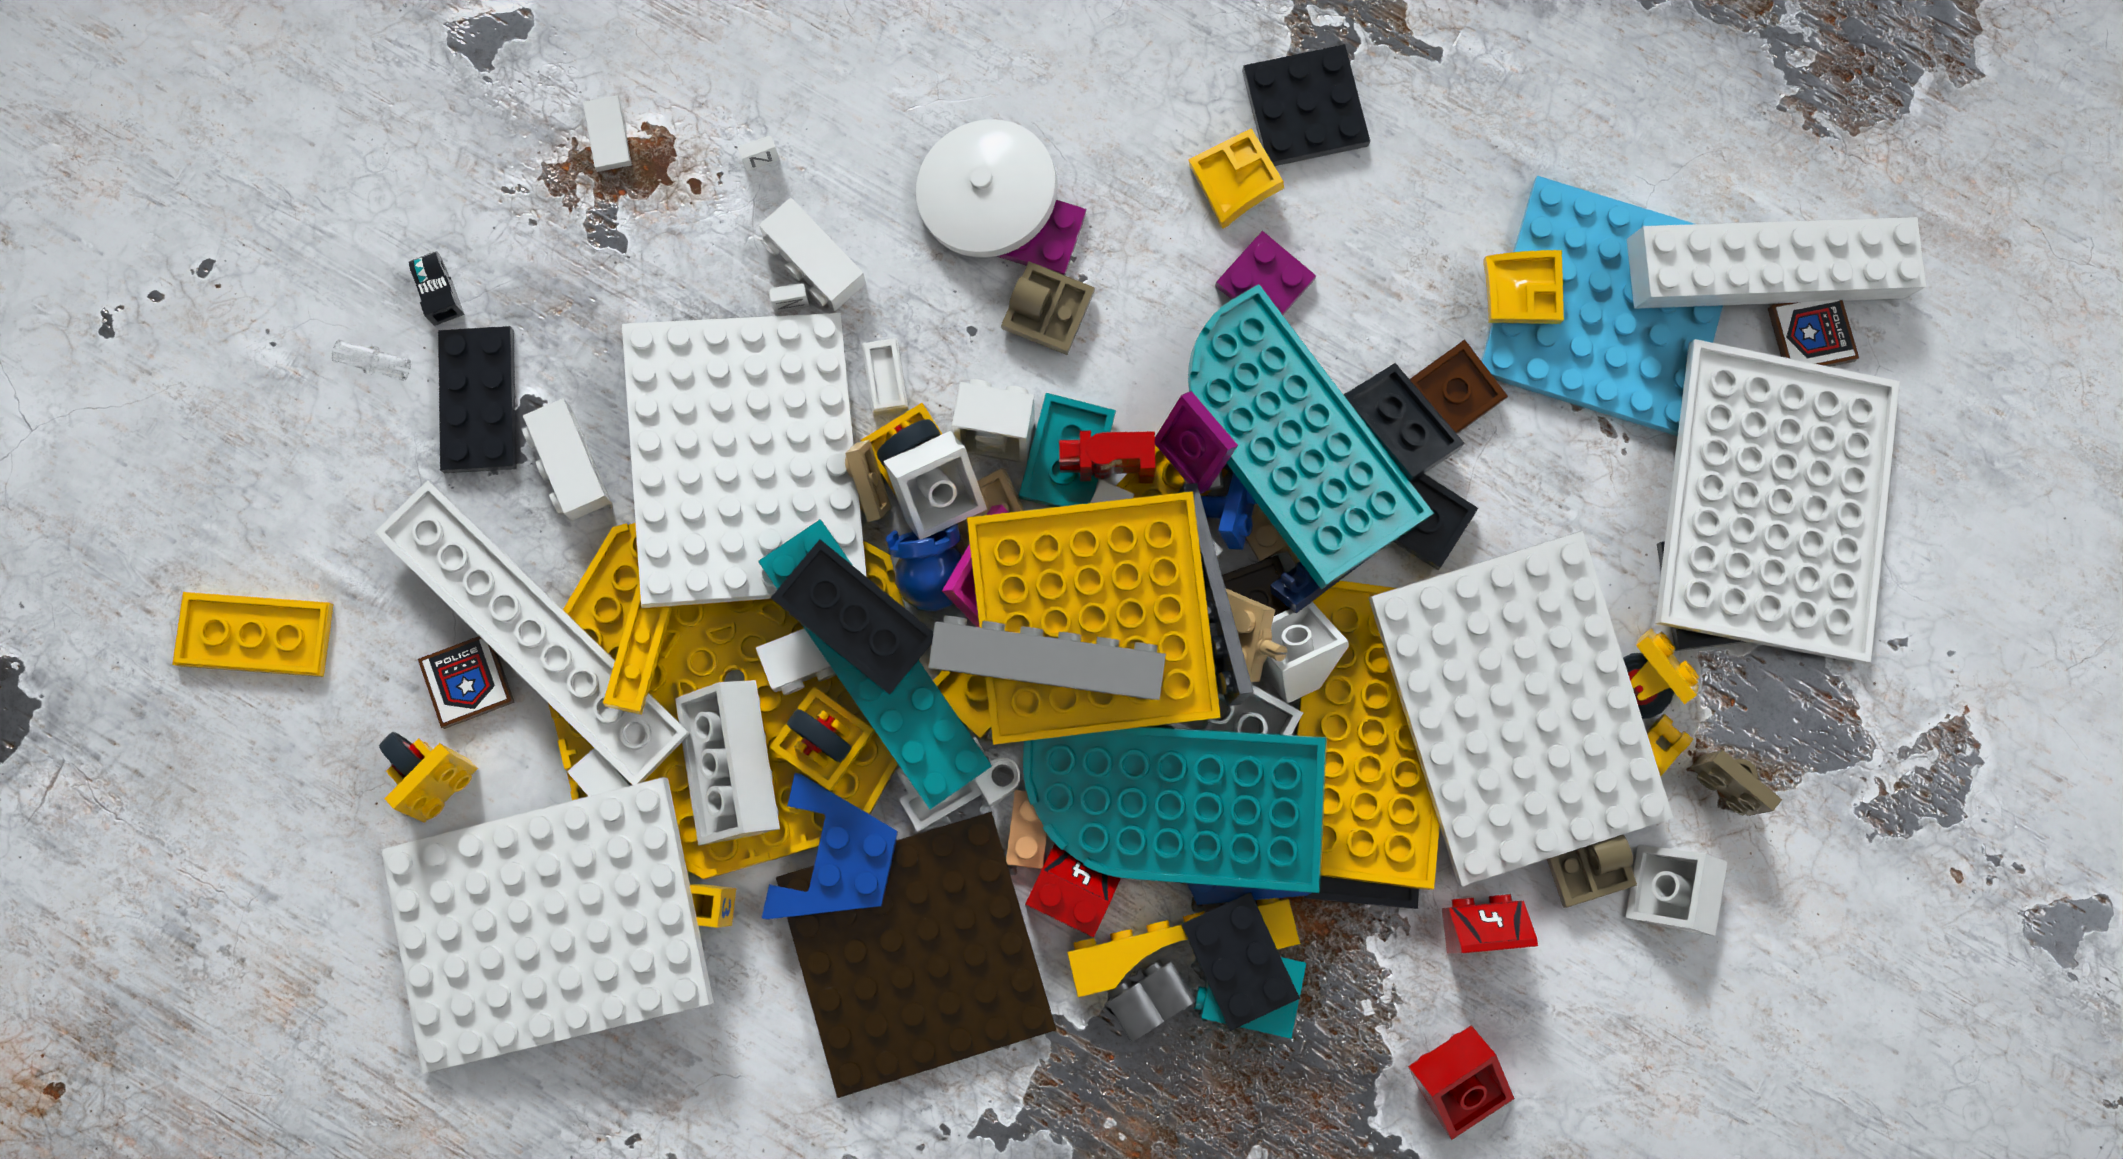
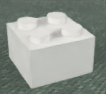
[883,431,987,540]

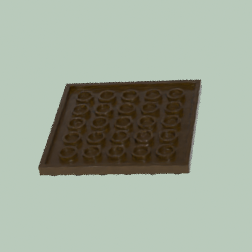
[776,811,1056,1098]

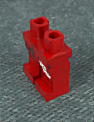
[1059,430,1155,483]

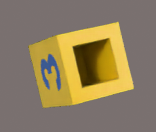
[690,884,736,928]

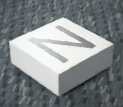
[738,136,780,172]
[769,283,810,312]

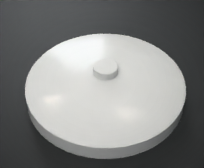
[916,120,1058,257]

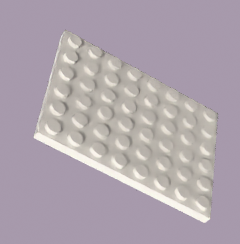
[622,313,867,608]
[1655,339,1900,664]
[1368,531,1673,886]
[381,777,714,1074]

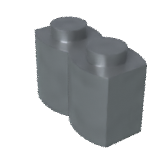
[1107,959,1196,1042]

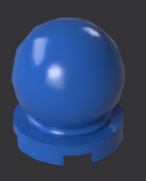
[886,523,962,612]

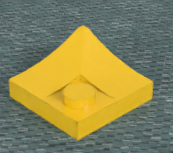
[1188,128,1284,229]
[1483,250,1564,324]

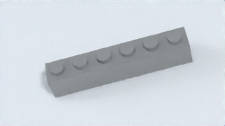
[928,616,1166,700]

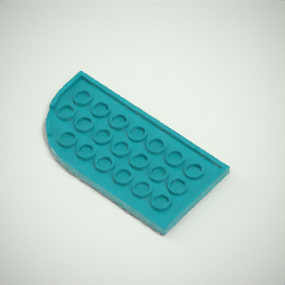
[1188,284,1434,590]
[1023,727,1327,893]

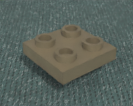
[1001,261,1095,355]
[1690,749,1782,816]
[1546,835,1637,908]

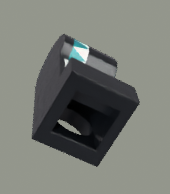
[409,251,465,326]

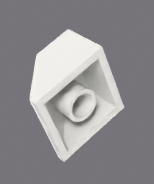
[1262,602,1349,704]
[1625,844,1727,936]

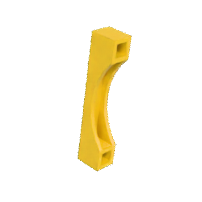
[1067,898,1300,997]

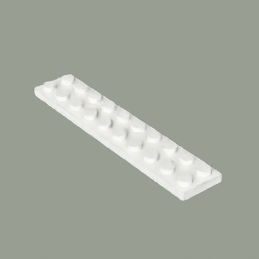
[374,480,690,785]

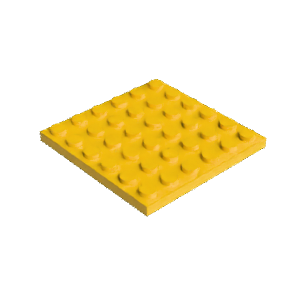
[967,491,1221,745]

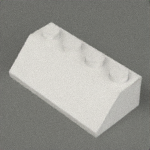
[675,680,780,846]

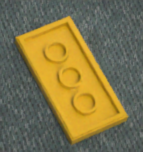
[172,592,334,677]

